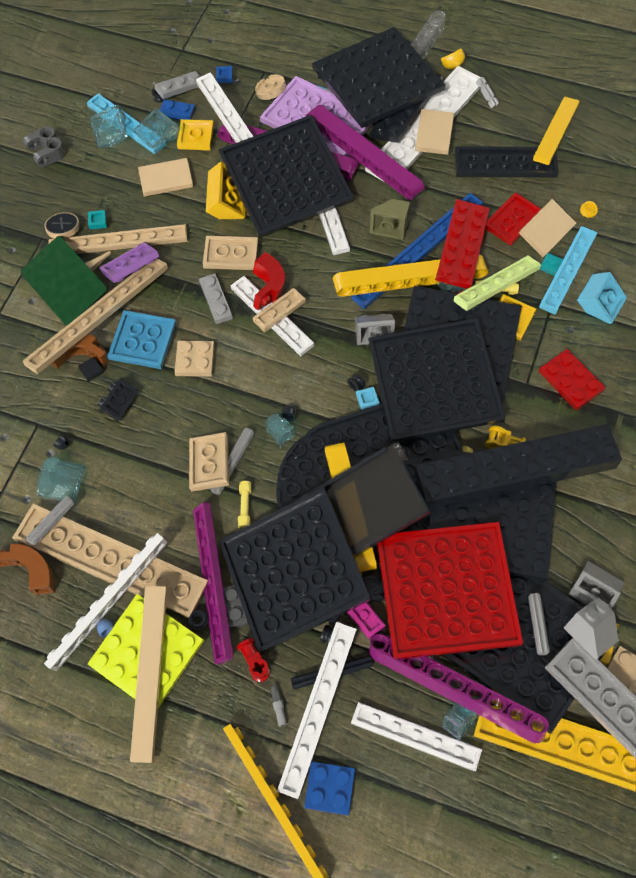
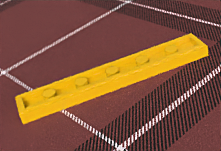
[533,97,580,165]

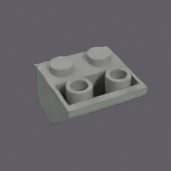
[568,561,625,609]

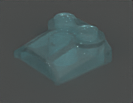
[90,104,127,149]
[133,108,180,150]
[37,457,86,502]

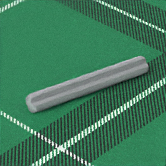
[210,428,254,495]

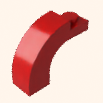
[253,252,285,311]

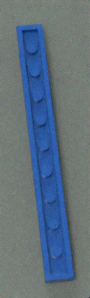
[352,193,483,310]

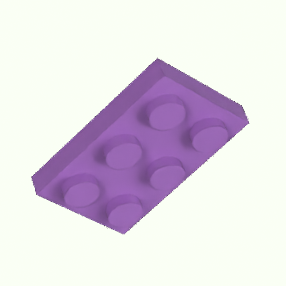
[100,242,159,283]

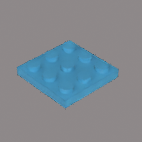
[108,310,176,369]

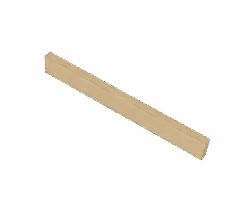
[49,224,188,254]
[130,586,168,763]

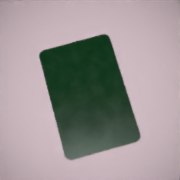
[21,236,106,326]

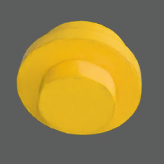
[580,201,598,218]

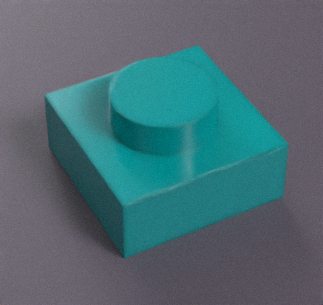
[88,210,107,230]
[539,253,564,276]

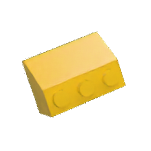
[206,162,246,219]

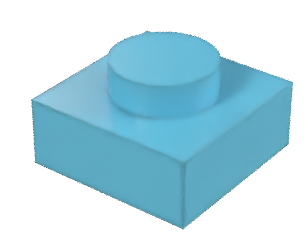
[356,387,379,411]

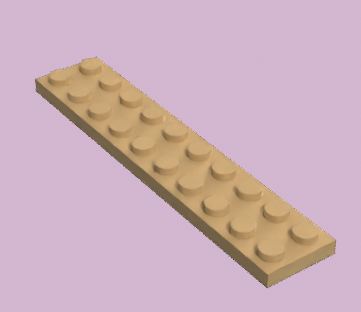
[12,504,208,618]

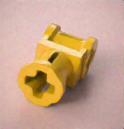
[485,426,526,449]

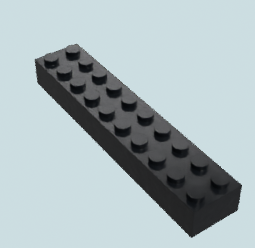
[414,424,622,509]

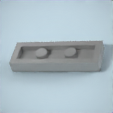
[155,71,201,99]
[199,274,233,324]

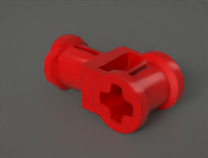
[237,638,270,682]

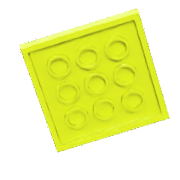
[88,594,205,708]

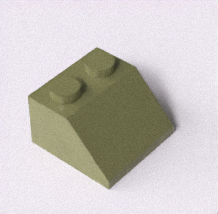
[370,199,410,240]

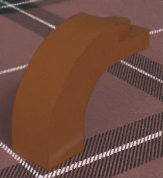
[51,334,109,369]
[0,544,55,595]

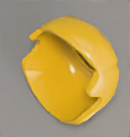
[441,49,465,70]

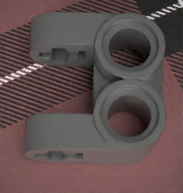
[23,126,65,167]

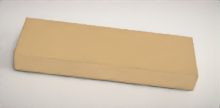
[253,288,306,332]

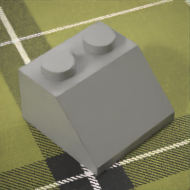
[355,314,395,345]
[564,597,619,660]

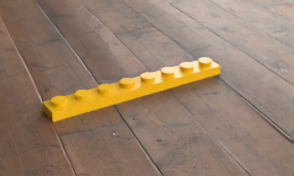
[223,724,329,878]

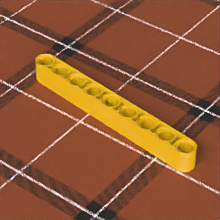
[333,255,488,297]

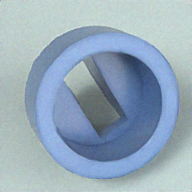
[97,619,114,637]

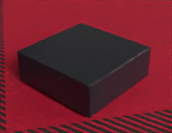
[78,357,104,382]

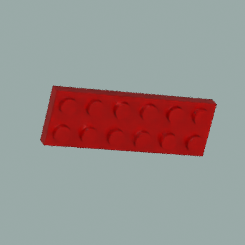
[435,199,490,289]

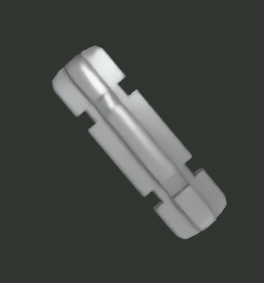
[476,77,499,108]

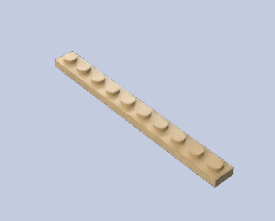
[23,258,168,374]

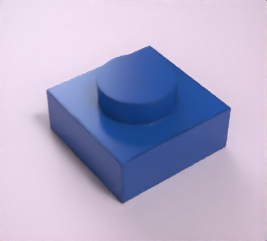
[216,66,233,83]

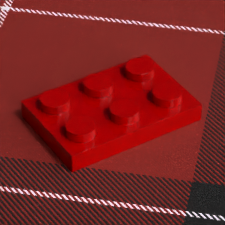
[485,192,541,246]
[538,349,606,411]

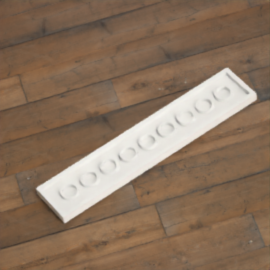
[365,66,481,181]

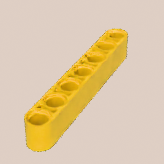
[325,442,377,572]

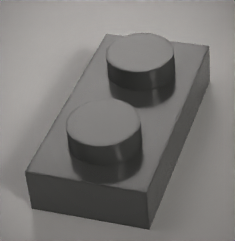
[224,585,248,629]

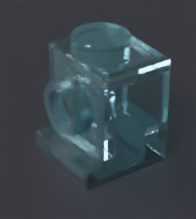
[265,414,295,446]
[442,703,477,740]

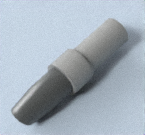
[271,684,287,727]

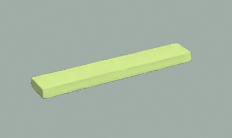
[454,256,541,311]

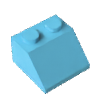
[577,272,627,324]

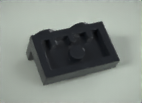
[97,378,139,422]

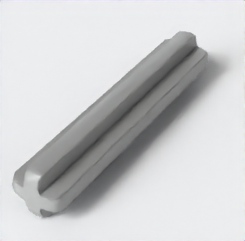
[26,496,74,546]
[528,593,550,655]

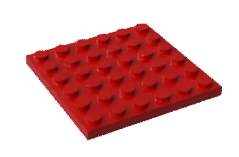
[377,522,523,660]

